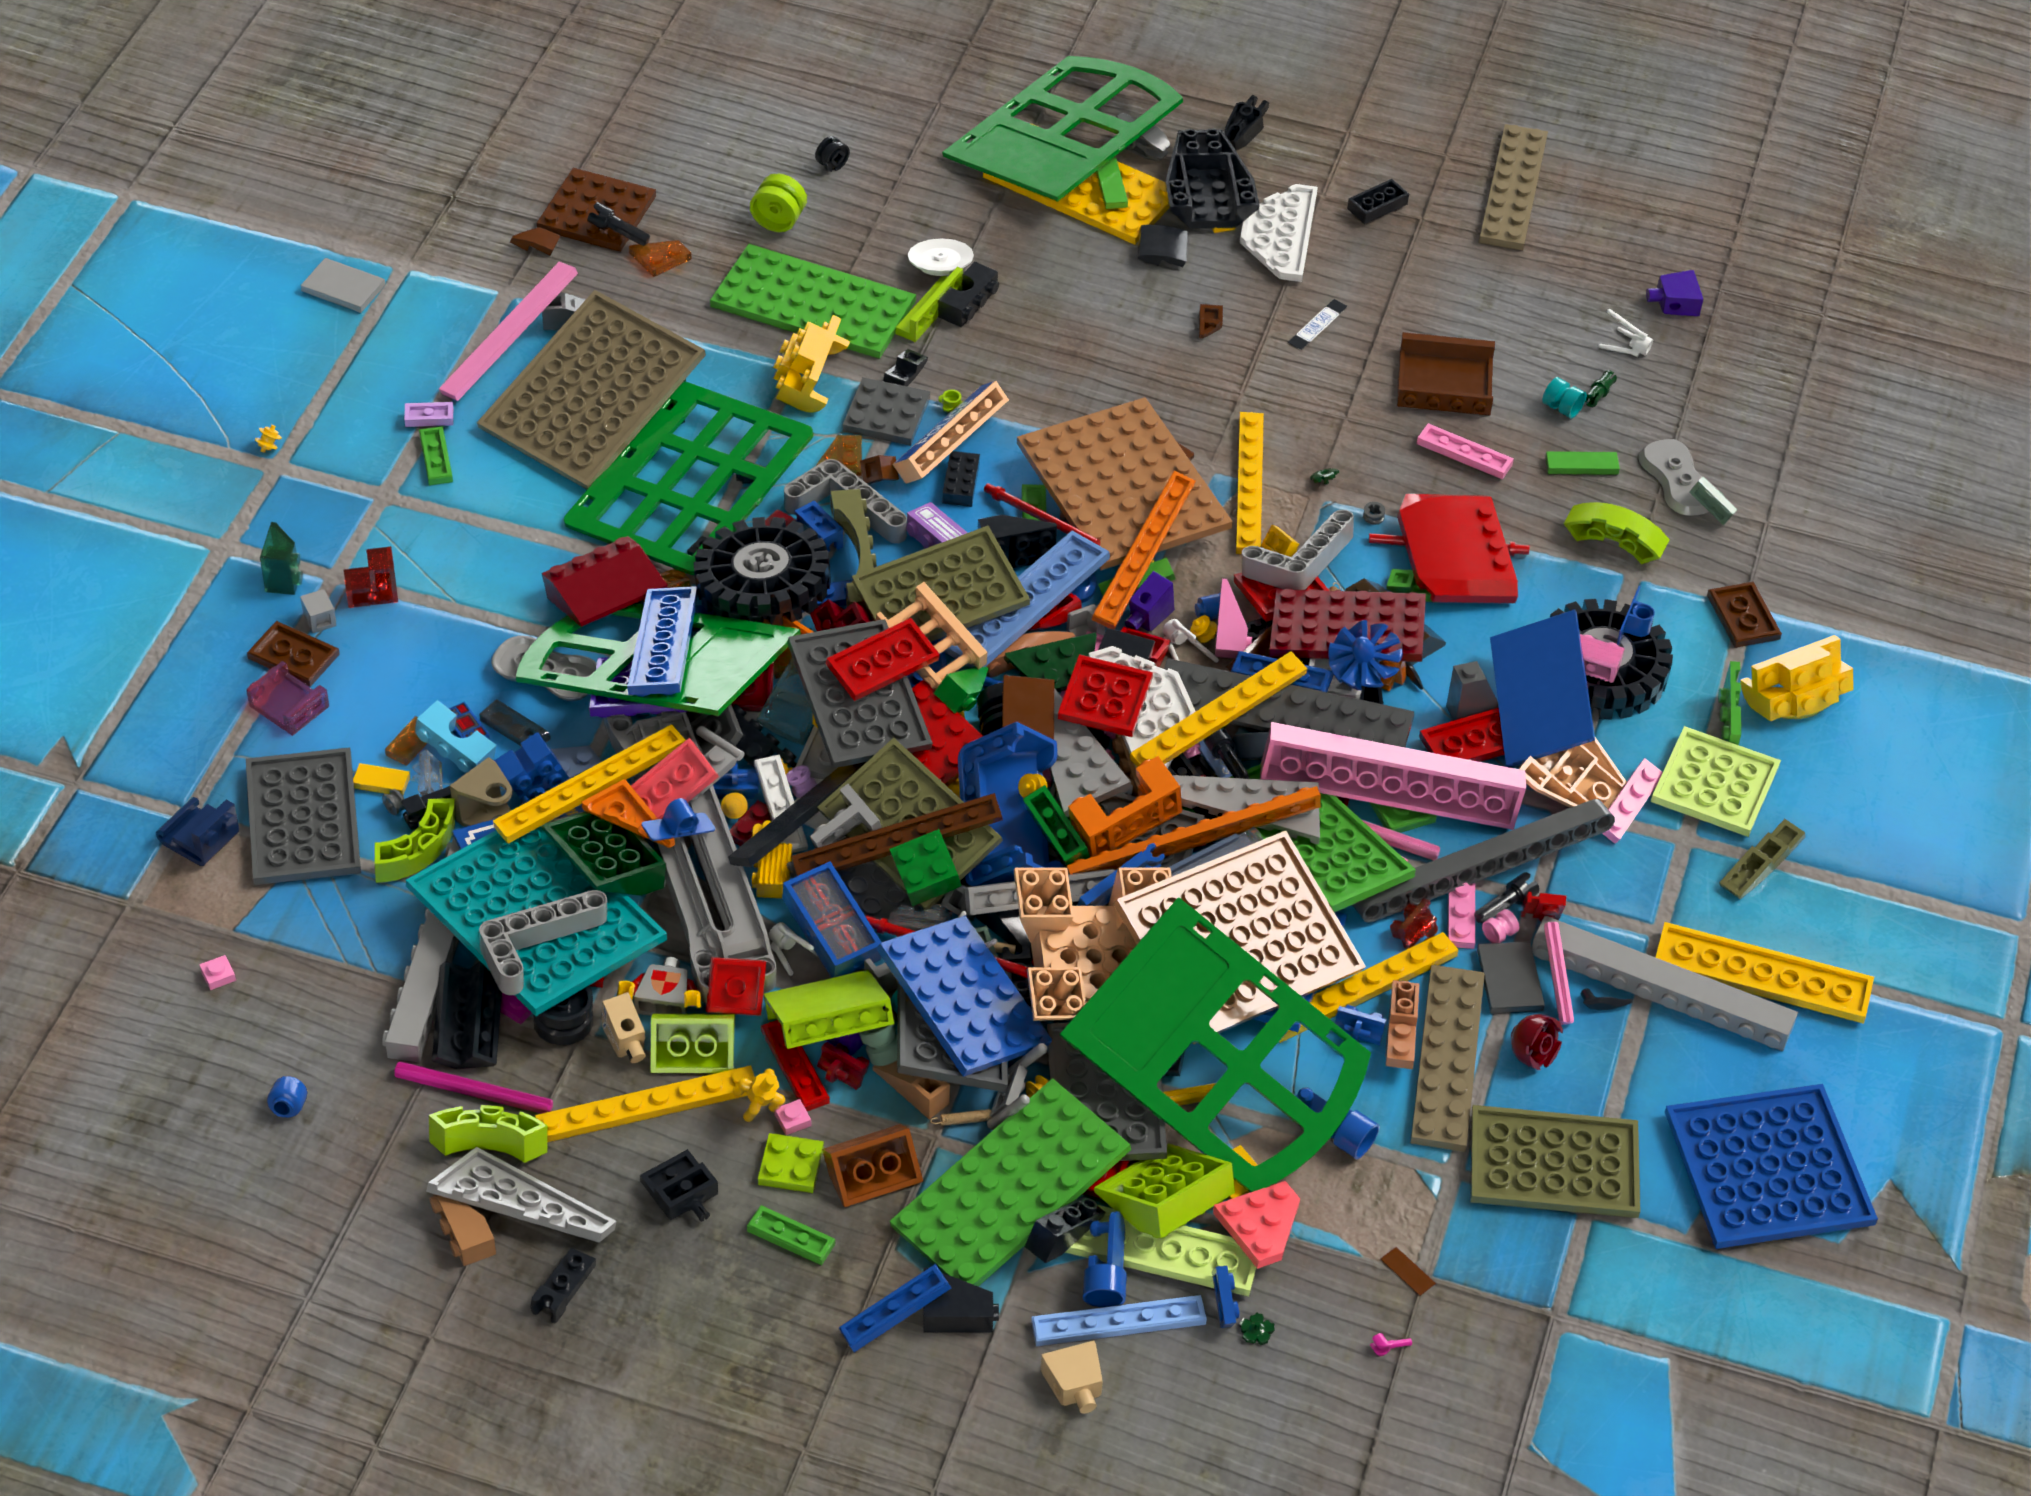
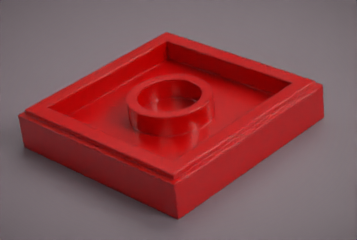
[706,957,766,1016]

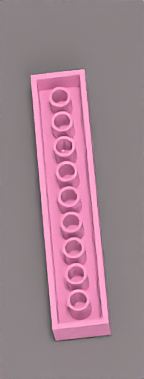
[1260,722,1526,830]

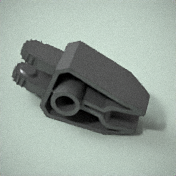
[1116,113,1171,161]

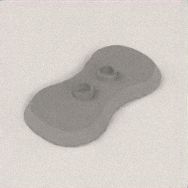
[1638,439,1709,516]
[492,636,597,701]

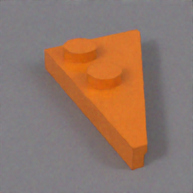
[581,779,675,848]

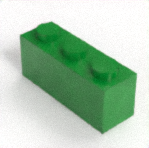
[1023,785,1090,868]

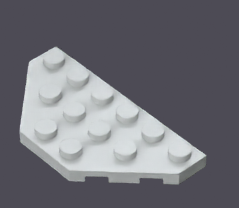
[1240,184,1318,282]
[1089,646,1196,769]

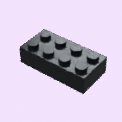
[1347,179,1409,225]
[942,451,980,507]

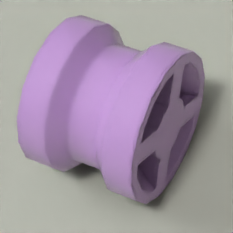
[786,765,817,798]

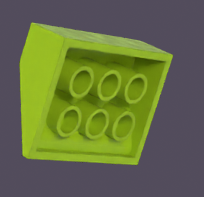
[1094,1143,1235,1238]

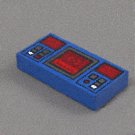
[449,701,490,740]

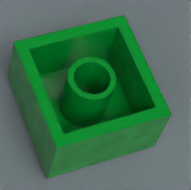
[890,829,962,906]

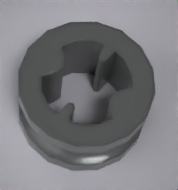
[1363,502,1385,525]
[382,789,405,815]

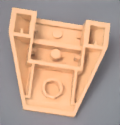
[1518,737,1627,809]

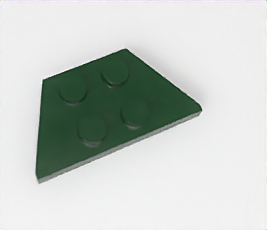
[1004,632,1097,692]

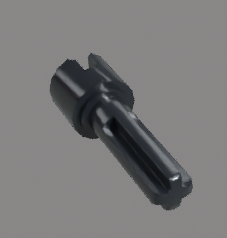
[587,202,650,246]
[1204,728,1249,779]
[1474,872,1539,924]

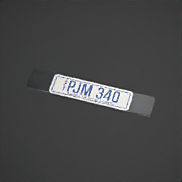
[1288,299,1348,350]

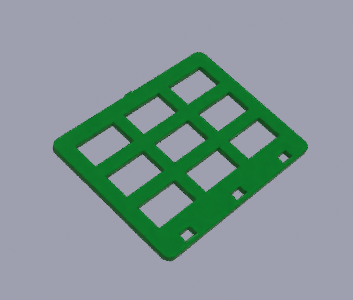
[564,382,814,575]

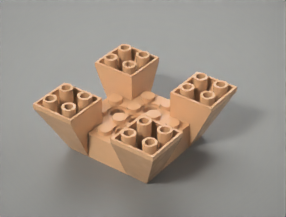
[1014,868,1172,1021]

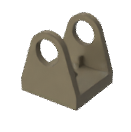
[450,757,512,827]

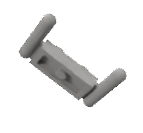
[652,726,744,801]
[987,1043,1047,1130]

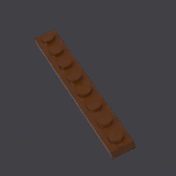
[792,793,1003,876]

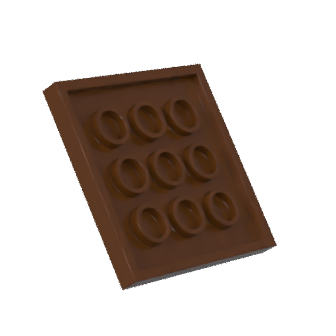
[537,167,656,252]

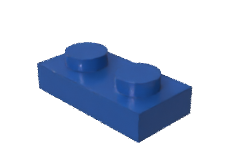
[1212,1265,1239,1328]

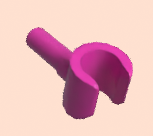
[1370,1333,1412,1356]

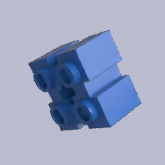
[494,732,570,801]

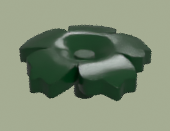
[1310,468,1339,485]
[1239,1312,1275,1345]

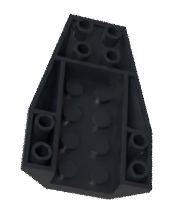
[1165,129,1260,229]

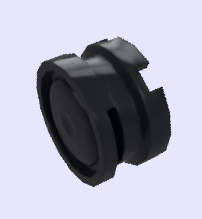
[815,136,850,172]

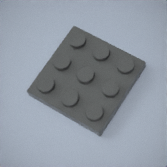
[843,377,930,446]

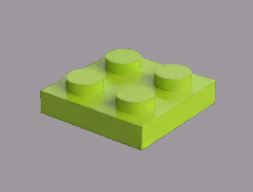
[758,1133,824,1193]

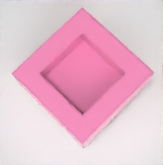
[199,955,236,990]
[775,1099,811,1135]

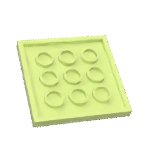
[1651,726,1781,837]

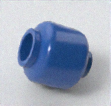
[267,1076,308,1118]

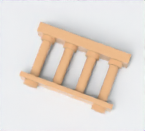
[876,582,988,691]

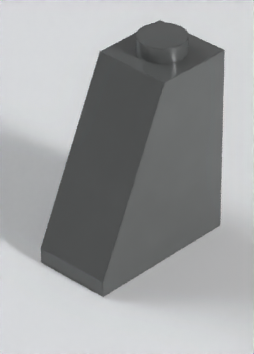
[1446,661,1499,721]

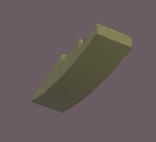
[1719,818,1805,899]

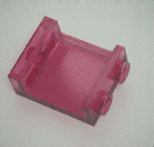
[247,661,329,736]

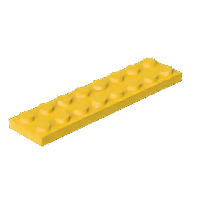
[1655,922,1874,1024]

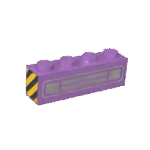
[907,502,967,548]

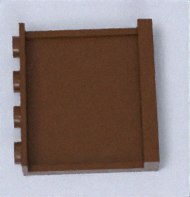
[1397,332,1495,416]

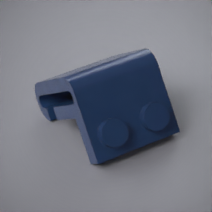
[156,797,239,866]

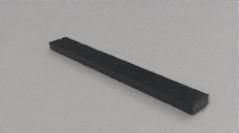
[728,762,866,867]

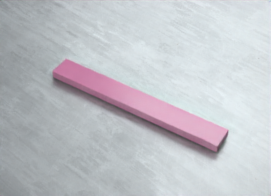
[439,262,578,401]

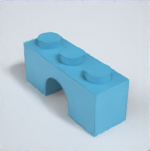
[415,700,496,773]

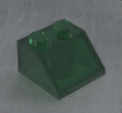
[260,522,303,595]

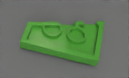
[1718,661,1741,745]

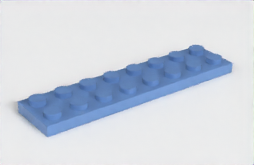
[945,531,1110,668]

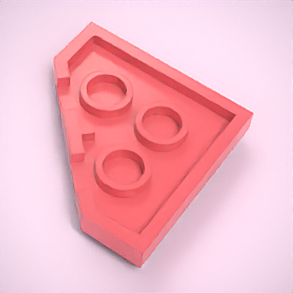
[1213,1181,1300,1269]

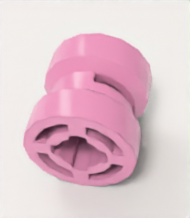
[1482,909,1520,943]

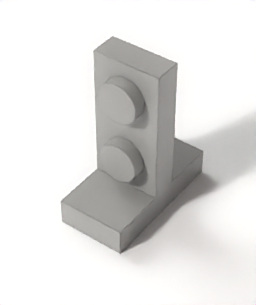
[810,784,882,848]

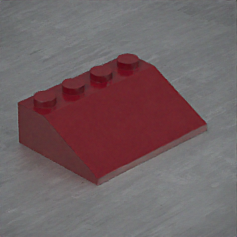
[541,536,668,627]

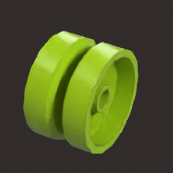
[750,173,807,232]

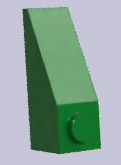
[934,666,989,713]

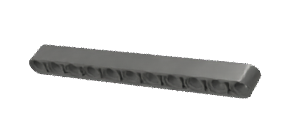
[1352,799,1615,923]

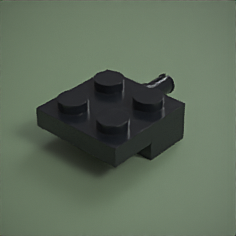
[640,1149,718,1222]

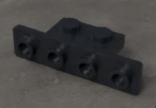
[732,704,797,768]

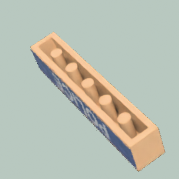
[893,381,1009,484]

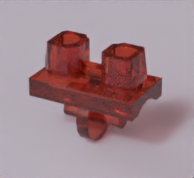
[1390,898,1438,949]

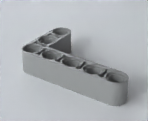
[784,459,907,543]
[1242,510,1354,590]
[479,890,607,995]

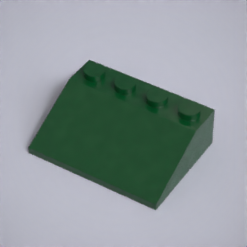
[542,811,666,896]

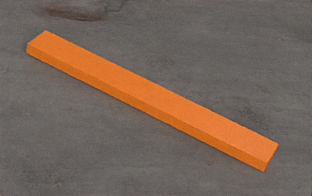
[1091,471,1196,630]

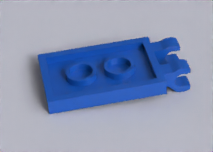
[1077,843,1165,906]

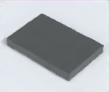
[1477,942,1545,1013]

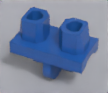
[713,763,759,799]
[1335,1005,1386,1045]

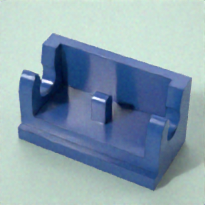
[795,500,843,553]

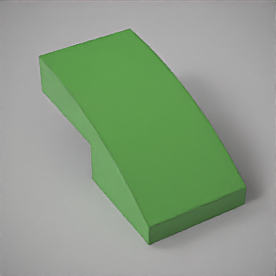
[1386,569,1433,602]

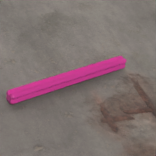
[394,1062,553,1114]

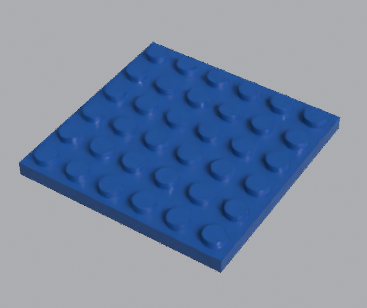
[1665,1084,1878,1249]

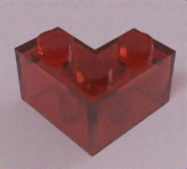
[344,546,398,608]

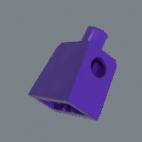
[1646,270,1704,316]
[1125,571,1175,631]

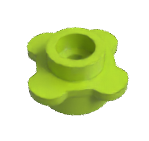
[938,389,963,412]

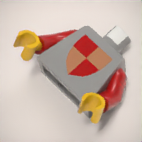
[617,957,701,1016]

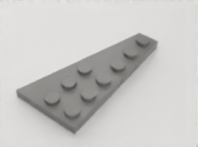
[1049,688,1131,817]
[1172,775,1320,844]
[426,1147,617,1242]

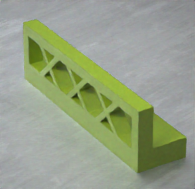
[896,266,963,342]

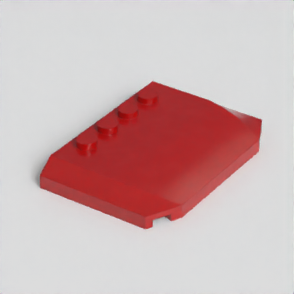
[1397,494,1518,603]

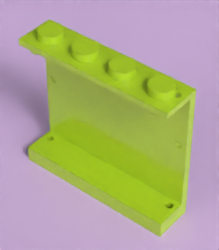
[763,970,894,1049]

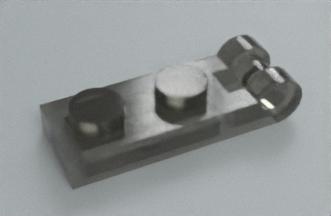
[479,699,551,747]

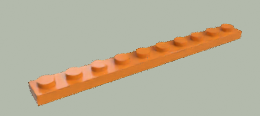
[1067,786,1321,874]

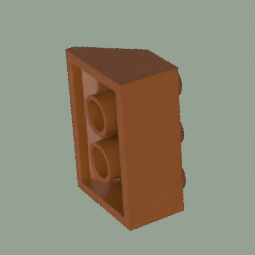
[822,1124,923,1207]

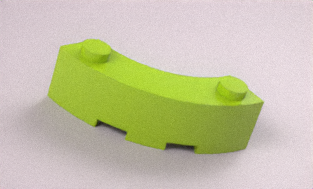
[1564,502,1670,564]
[375,798,455,883]
[429,1105,547,1163]

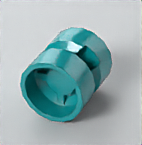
[1542,377,1587,419]

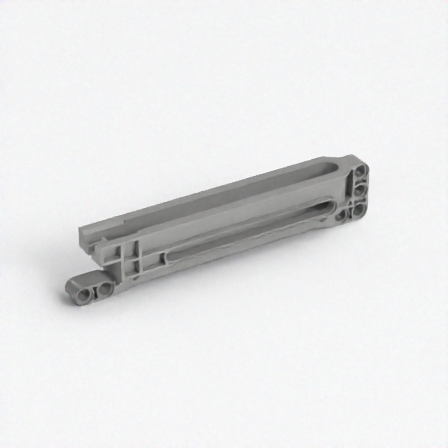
[604,711,776,1004]

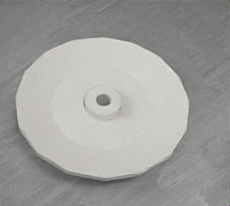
[908,239,974,276]

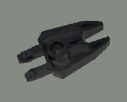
[1224,95,1269,150]

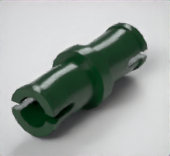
[1585,370,1617,407]

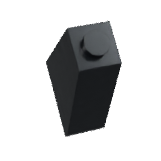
[923,1268,999,1333]

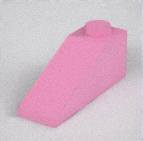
[1215,578,1252,659]

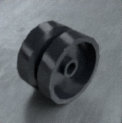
[533,986,593,1045]

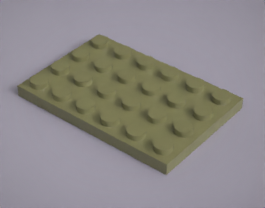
[852,526,1030,642]
[818,738,1003,912]
[1470,1105,1640,1218]

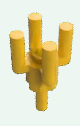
[733,1068,785,1122]

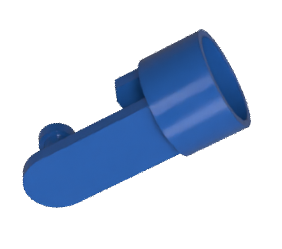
[1296,1087,1380,1159]
[1083,1211,1127,1308]

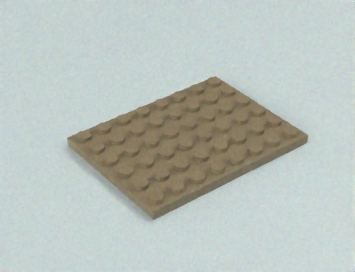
[477,290,706,489]

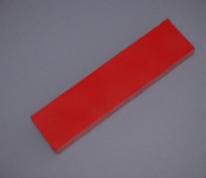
[761,1020,830,1111]

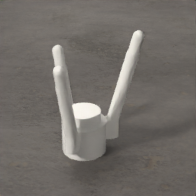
[1598,309,1653,357]
[1163,619,1219,663]
[769,922,817,976]

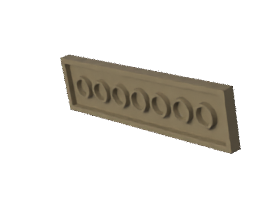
[1479,124,1548,251]
[1410,965,1485,1152]

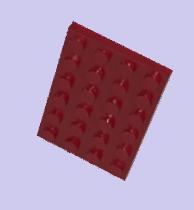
[1270,589,1426,662]

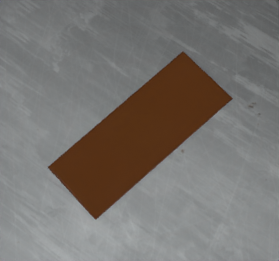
[1381,1247,1436,1296]

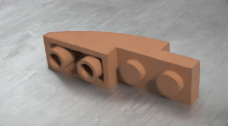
[986,631,1075,678]
[1385,980,1419,1069]

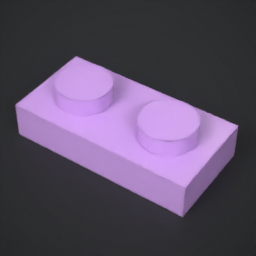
[404,402,454,427]

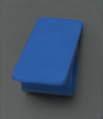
[1617,586,1655,646]
[641,798,715,841]

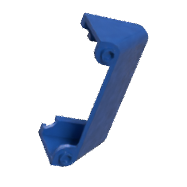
[958,722,1066,887]

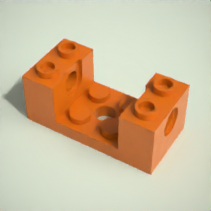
[1068,756,1182,858]

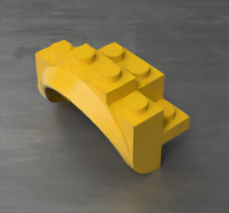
[773,315,850,413]
[1740,635,1853,721]

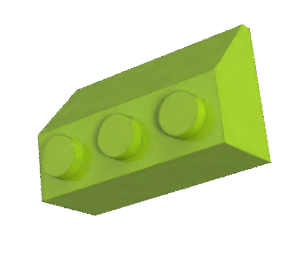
[651,1014,735,1073]

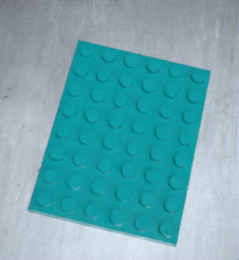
[406,821,667,1016]

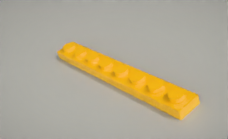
[1236,412,1264,554]
[1130,651,1307,767]
[493,724,686,844]
[1265,932,1458,1043]
[535,1065,755,1142]

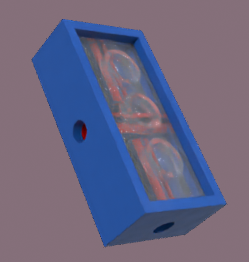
[782,861,881,978]

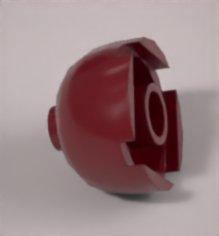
[1511,1014,1563,1070]

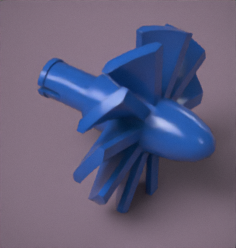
[1328,620,1403,691]

